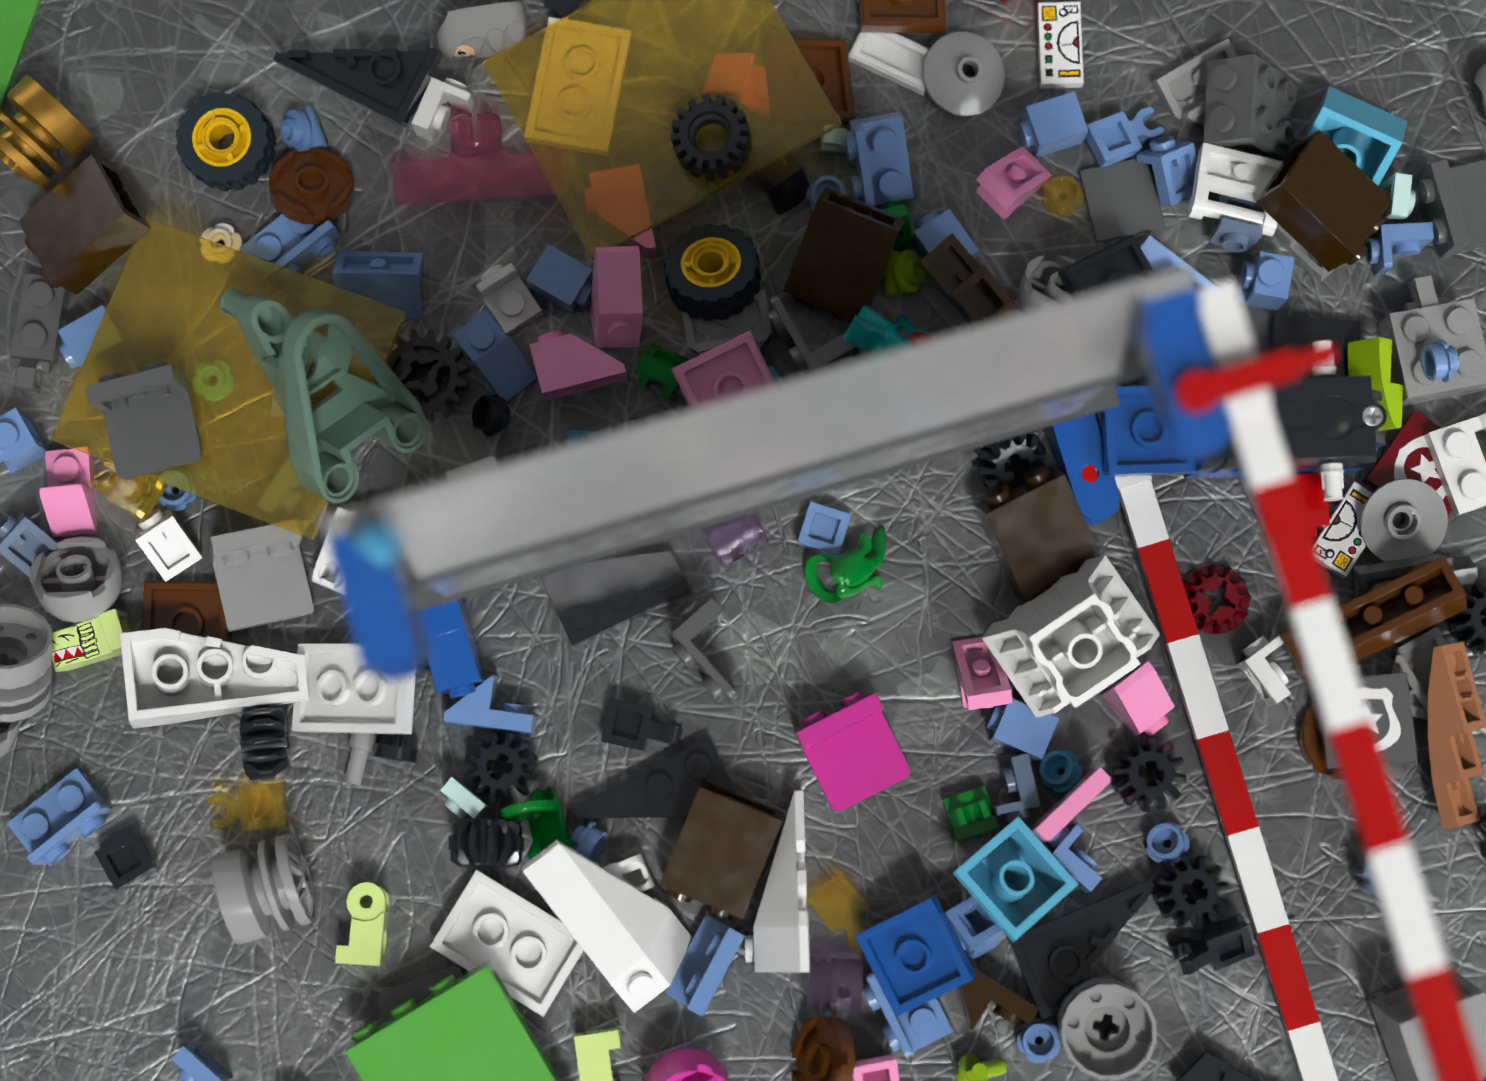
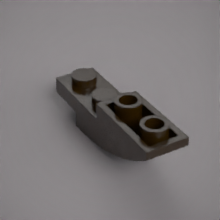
[917,233,1022,328]

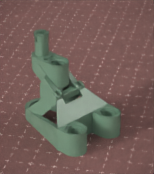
[219,288,428,503]

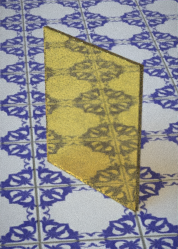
[483,0,842,261]
[51,217,407,540]

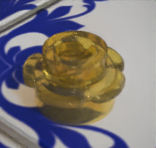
[1042,175,1084,217]

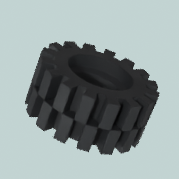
[670,94,752,181]

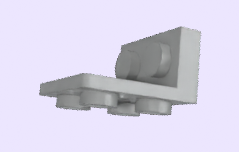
[209,519,314,631]

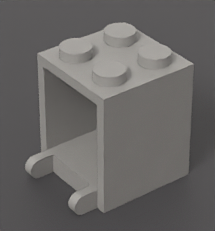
[1370,969,1486,1081]

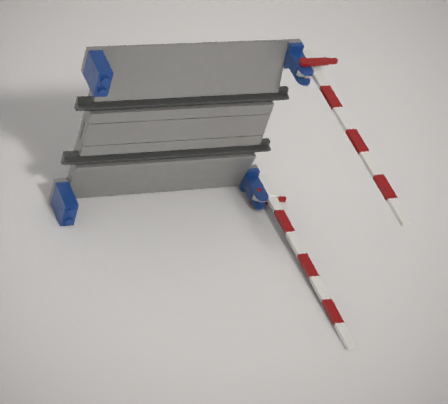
[321,265,1485,1081]

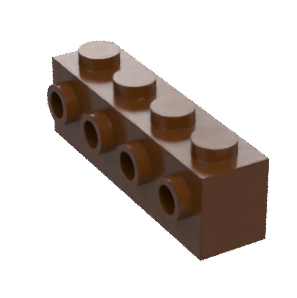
[1282,556,1467,686]

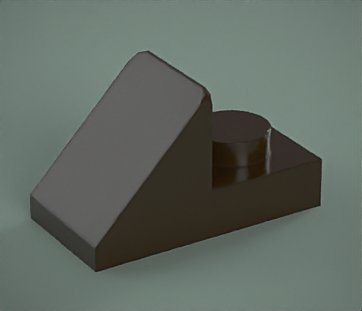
[959,966,1039,1030]

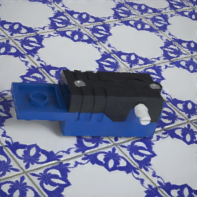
[1101,340,1387,501]

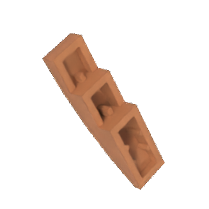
[1428,641,1486,830]

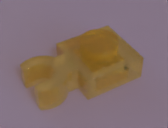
[91,460,168,521]
[208,782,289,831]
[806,872,874,954]

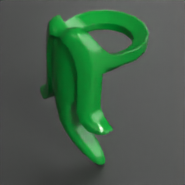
[804,527,886,603]
[500,786,576,859]

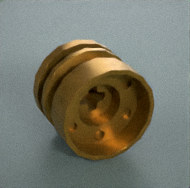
[0,74,94,190]

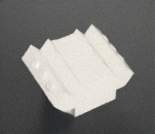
[982,555,1160,718]

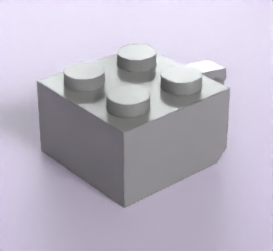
[1378,275,1486,406]

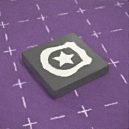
[1319,673,1418,769]

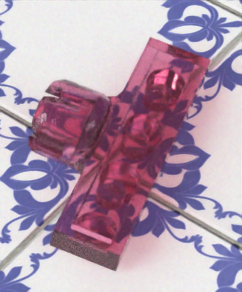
[392,112,566,205]

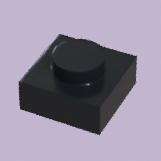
[94,829,158,890]

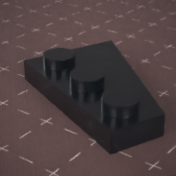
[540,551,691,647]

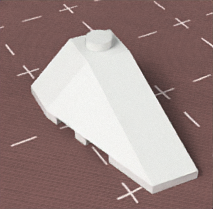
[120,628,309,728]
[745,790,809,972]
[521,840,693,1013]

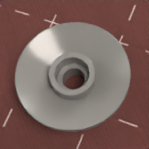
[922,32,1005,117]
[1360,479,1448,562]

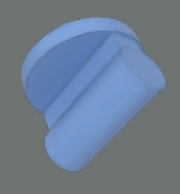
[280,106,328,152]

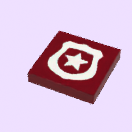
[1363,410,1486,516]

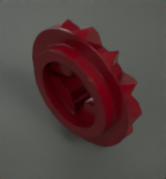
[1184,564,1251,635]

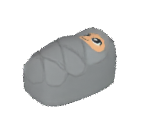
[437,1,527,62]

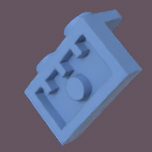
[844,111,914,207]
[240,214,341,290]
[7,768,113,866]
[666,915,745,1017]
[861,971,953,1058]

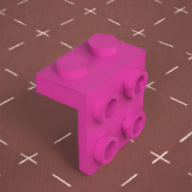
[795,690,910,811]

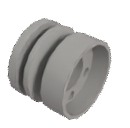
[0,604,52,722]
[212,833,316,945]
[1057,977,1157,1080]

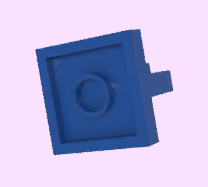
[855,895,977,1017]

